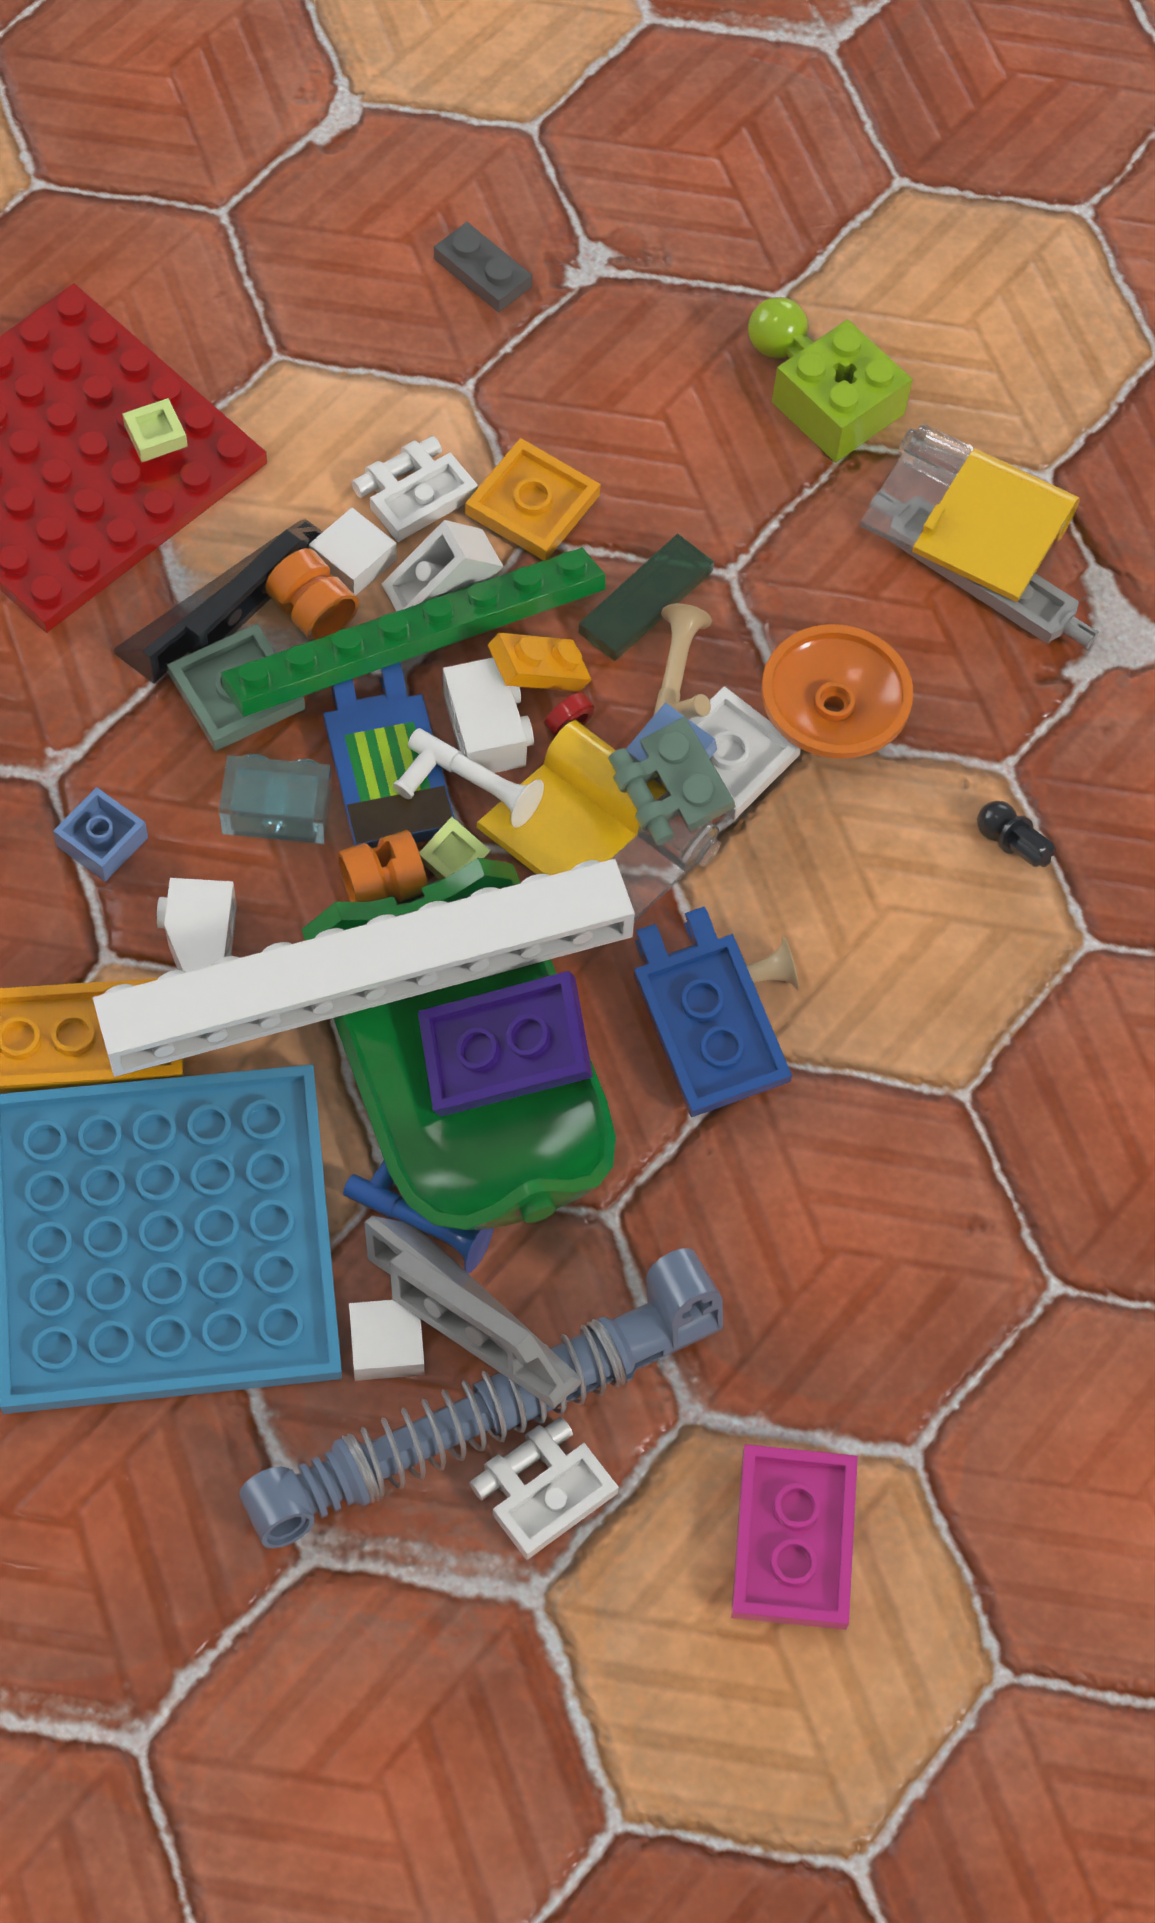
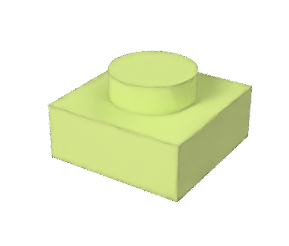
[122,398,188,462]
[419,816,491,880]

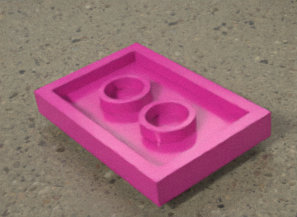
[731,1444,858,1630]

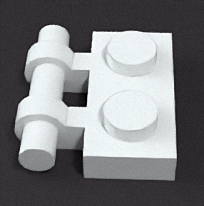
[351,436,478,542]
[469,1416,619,1560]

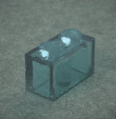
[219,754,332,844]

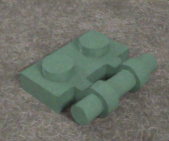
[608,716,736,845]

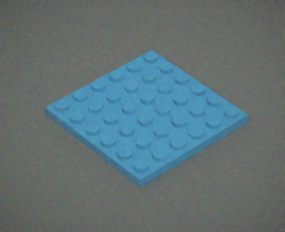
[0,1064,342,1414]

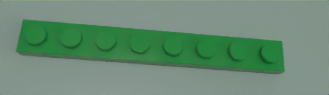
[221,547,606,717]

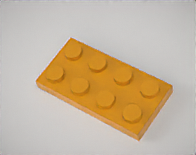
[0,978,184,1094]

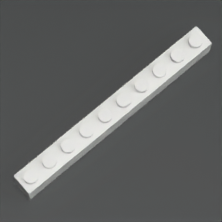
[92,859,635,1077]

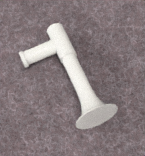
[393,728,544,828]

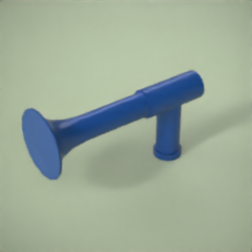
[343,1160,494,1273]

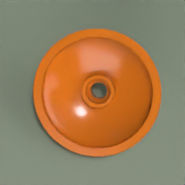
[761,624,913,759]

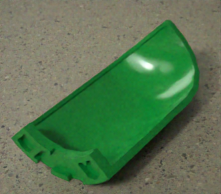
[301,858,616,1230]

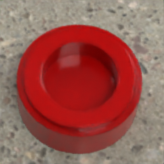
[544,692,595,737]

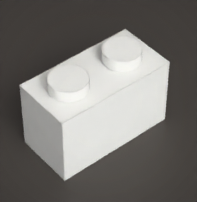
[443,658,534,773]

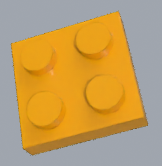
[465,438,601,561]

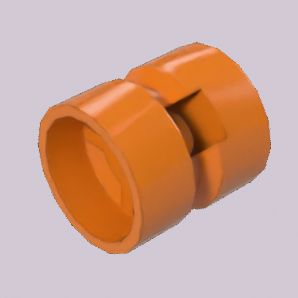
[265,548,359,641]
[337,830,428,903]

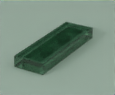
[578,533,714,661]

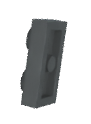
[434,222,532,313]

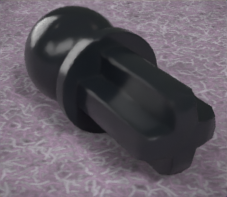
[977,801,1056,867]

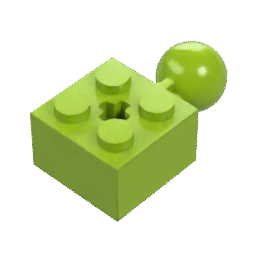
[748,297,913,463]

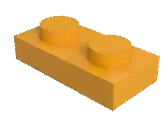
[488,633,592,692]

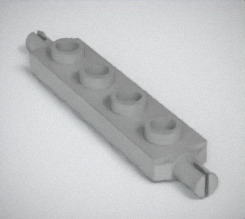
[869,490,1099,649]

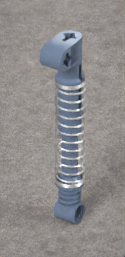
[239,1248,723,1548]

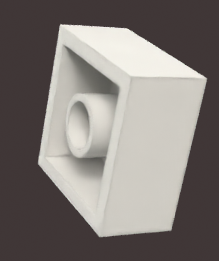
[309,507,397,596]
[349,1300,425,1381]

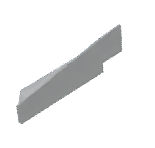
[364,1216,582,1409]

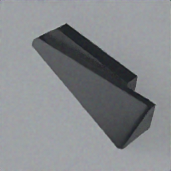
[114,519,323,684]

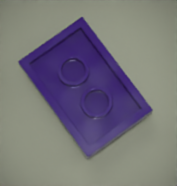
[418,971,593,1117]

